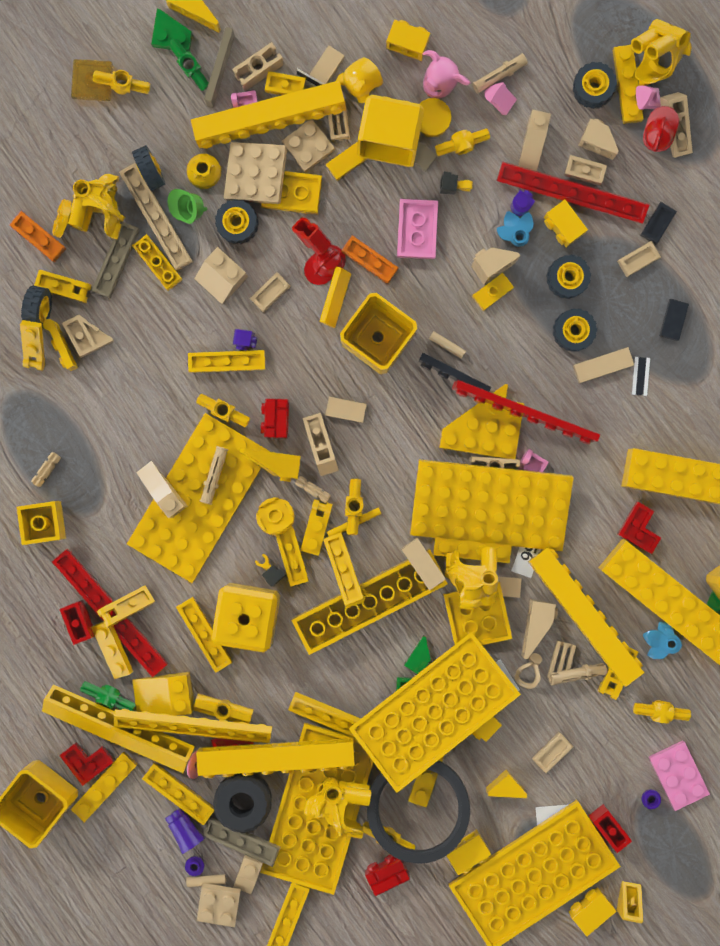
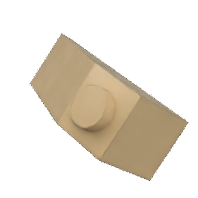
[660,92,693,158]
[518,110,551,171]
[303,413,339,476]
[136,461,187,518]
[521,599,558,659]

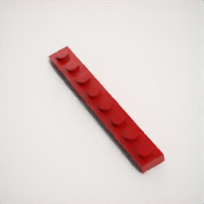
[497,161,650,224]
[452,380,600,444]
[52,549,168,678]

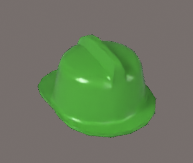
[167,189,207,224]

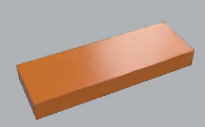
[9,211,66,263]
[341,235,399,284]

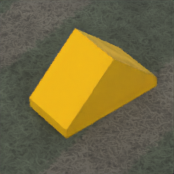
[486,769,527,798]
[616,881,643,923]

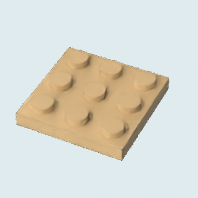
[224,142,287,204]

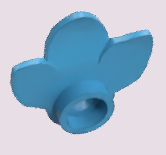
[497,211,534,247]
[643,621,682,659]

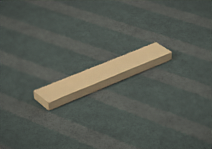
[119,163,193,271]

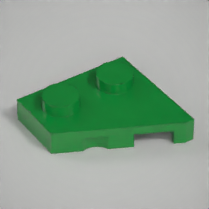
[151,8,193,52]

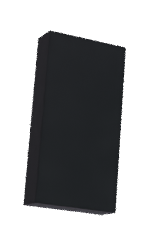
[640,202,677,245]
[659,299,689,341]

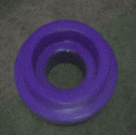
[641,789,661,809]
[185,856,205,876]

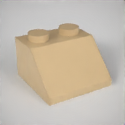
[194,247,248,305]
[471,248,520,285]

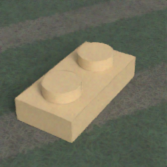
[564,155,607,185]

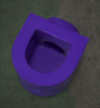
[511,190,535,216]
[232,329,257,351]

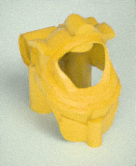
[631,19,692,86]
[67,174,125,240]
[445,547,498,609]
[303,777,371,839]

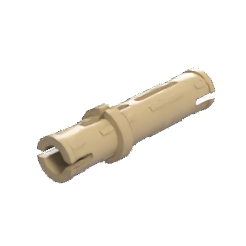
[472,53,528,94]
[200,446,228,505]
[548,662,607,686]

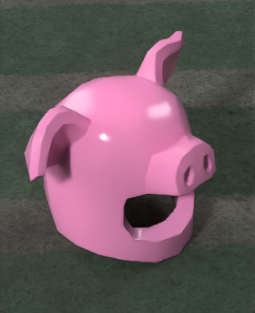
[423,50,471,99]

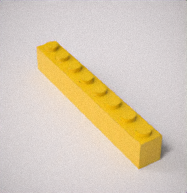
[191,81,346,149]
[527,547,644,687]
[42,684,195,773]
[196,738,355,778]

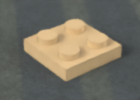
[282,119,335,173]
[197,883,241,927]

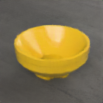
[187,153,221,189]

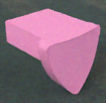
[484,82,517,115]
[636,85,661,110]
[231,90,257,108]
[517,449,549,472]

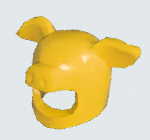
[336,57,383,103]

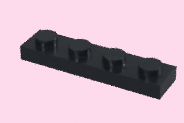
[418,353,491,392]

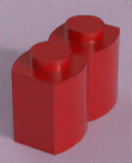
[292,217,332,254]

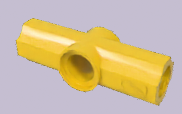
[193,693,254,724]

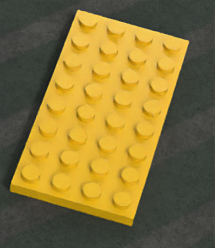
[127,413,270,583]
[410,459,574,551]
[349,632,521,793]
[260,722,373,895]
[448,800,621,946]

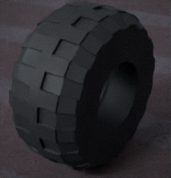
[213,773,272,833]

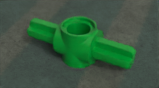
[168,38,209,91]
[80,681,136,711]

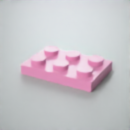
[397,199,438,259]
[648,740,710,811]

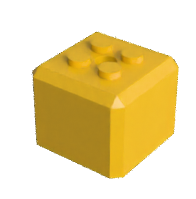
[357,95,424,167]
[340,293,417,374]
[211,583,281,652]
[0,760,78,848]

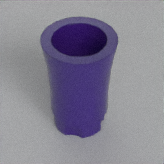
[165,808,205,854]

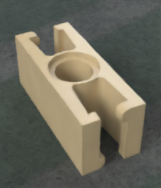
[232,42,284,91]
[470,457,520,468]
[401,538,446,590]

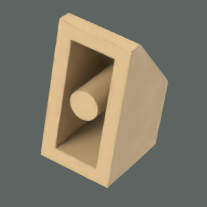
[578,119,619,160]
[233,855,263,894]

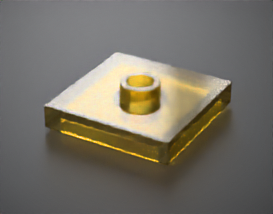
[71,59,113,101]

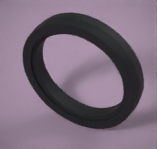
[367,760,470,864]

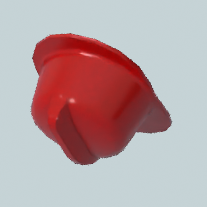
[643,106,679,152]
[304,245,346,285]

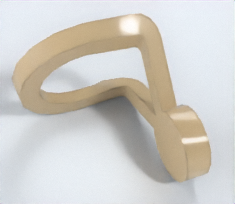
[515,653,542,689]

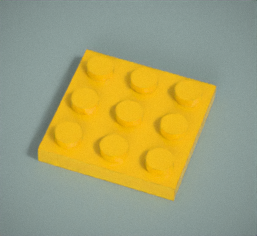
[443,582,513,645]

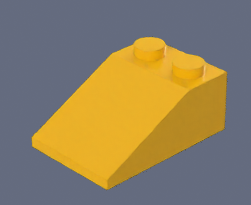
[132,672,194,716]

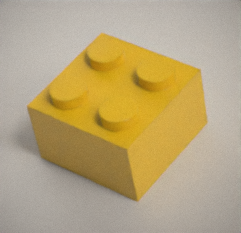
[16,501,66,545]

